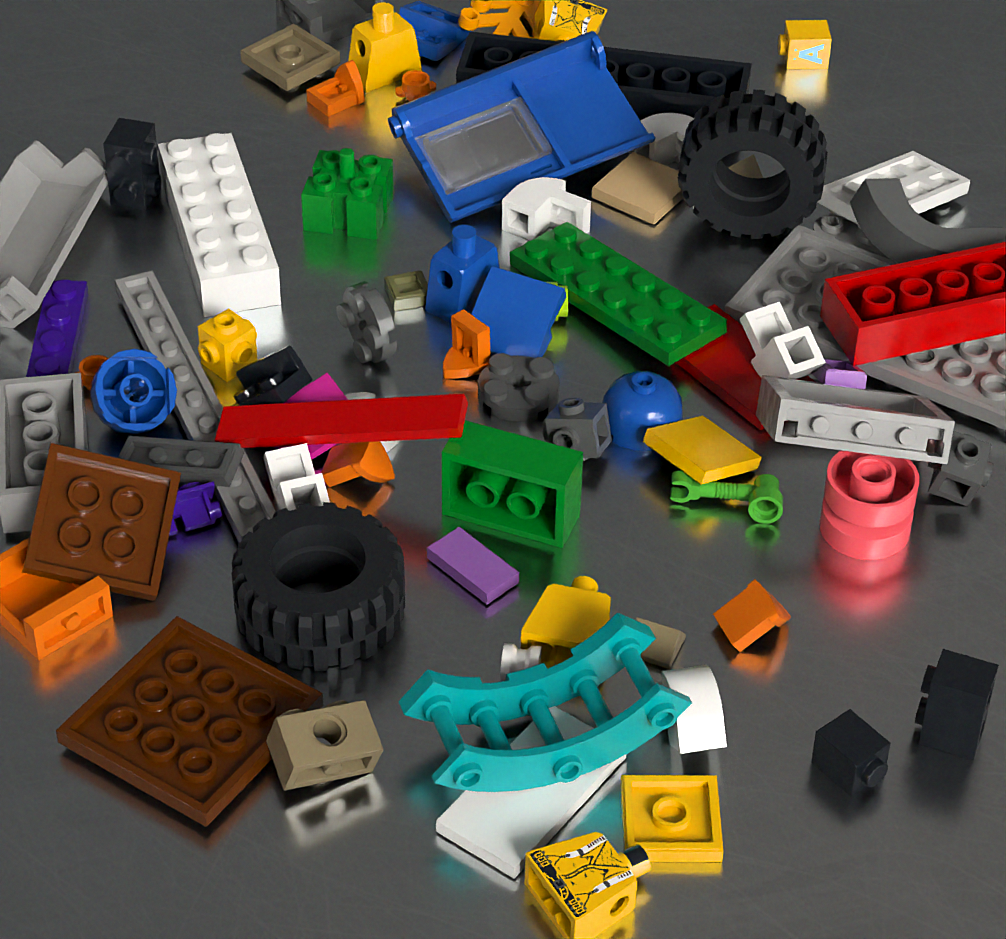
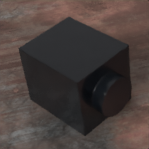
[811,709,891,797]

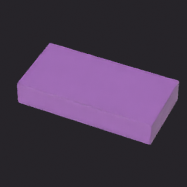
[812,359,867,389]
[427,527,519,605]

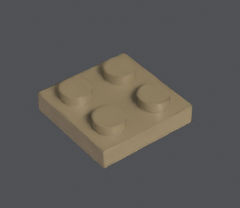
[240,23,340,91]

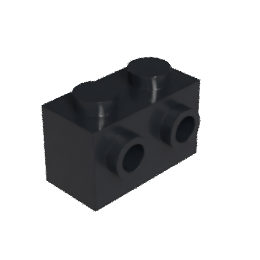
[103,118,162,210]
[915,649,999,761]

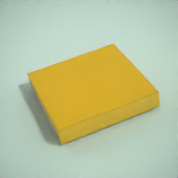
[643,415,762,485]
[620,775,723,862]

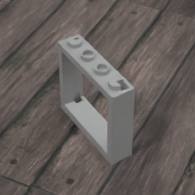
[756,375,955,464]

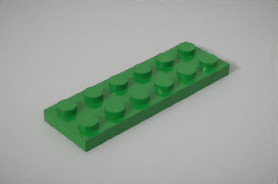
[510,222,727,366]

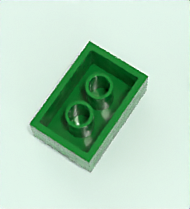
[442,420,583,549]

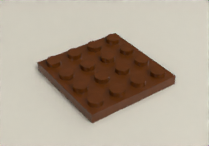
[56,616,323,827]

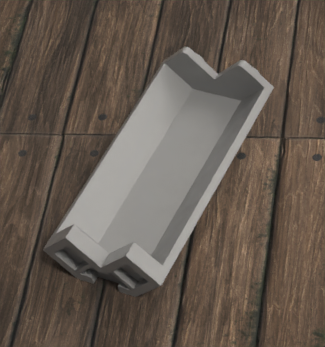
[0,140,108,329]

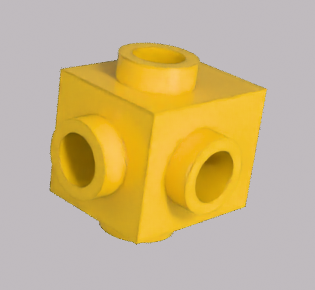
[197,308,257,382]

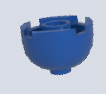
[90,349,177,434]
[602,371,683,451]

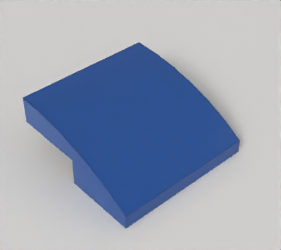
[399,1,471,61]
[471,266,566,358]

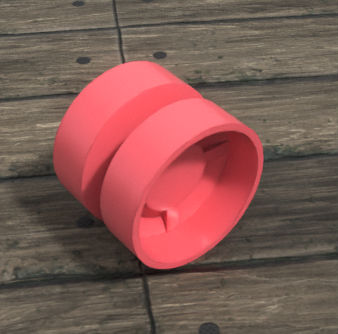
[819,450,919,560]

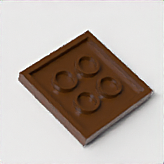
[22,443,181,601]

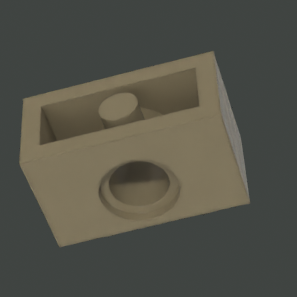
[266,700,384,791]

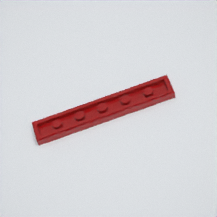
[215,394,468,448]

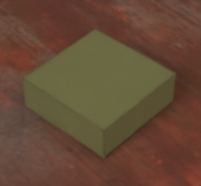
[384,271,428,311]

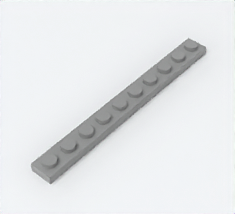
[115,270,276,543]

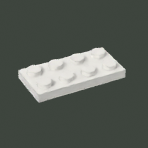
[817,151,971,229]

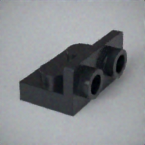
[232,345,313,406]

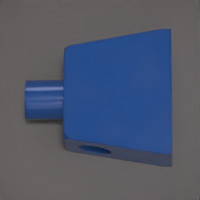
[425,225,500,324]

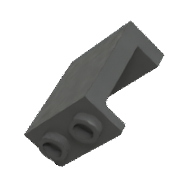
[276,0,383,44]

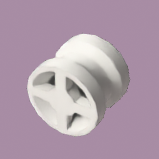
[500,643,542,682]

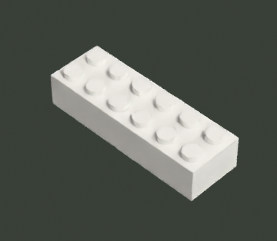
[158,133,281,317]

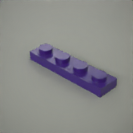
[26,279,88,377]

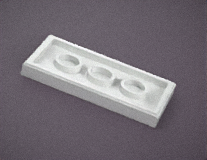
[436,706,627,879]

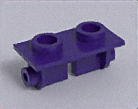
[169,481,222,536]

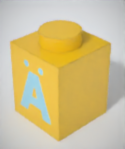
[777,20,832,69]

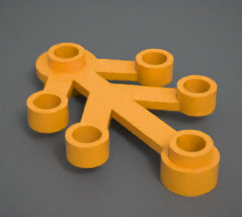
[458,0,540,39]

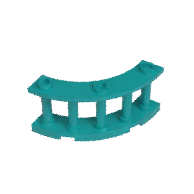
[398,612,692,792]

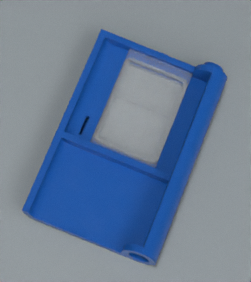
[388,30,656,223]

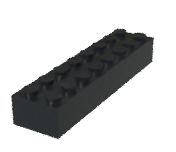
[456,32,752,120]

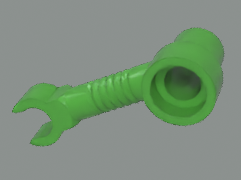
[670,470,783,524]

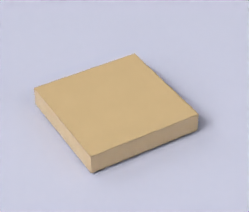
[592,152,683,225]

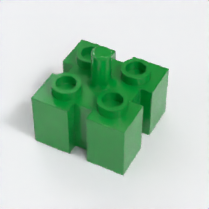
[301,148,393,240]

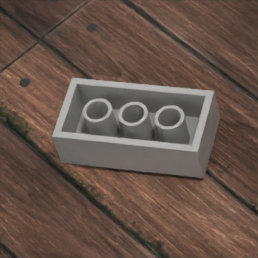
[0,373,88,533]

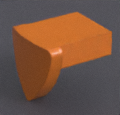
[306,60,365,117]
[443,309,491,379]
[321,441,395,487]
[713,579,791,652]

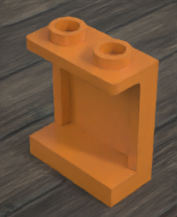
[0,538,113,660]

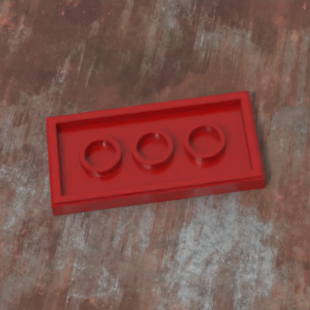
[675,304,815,431]

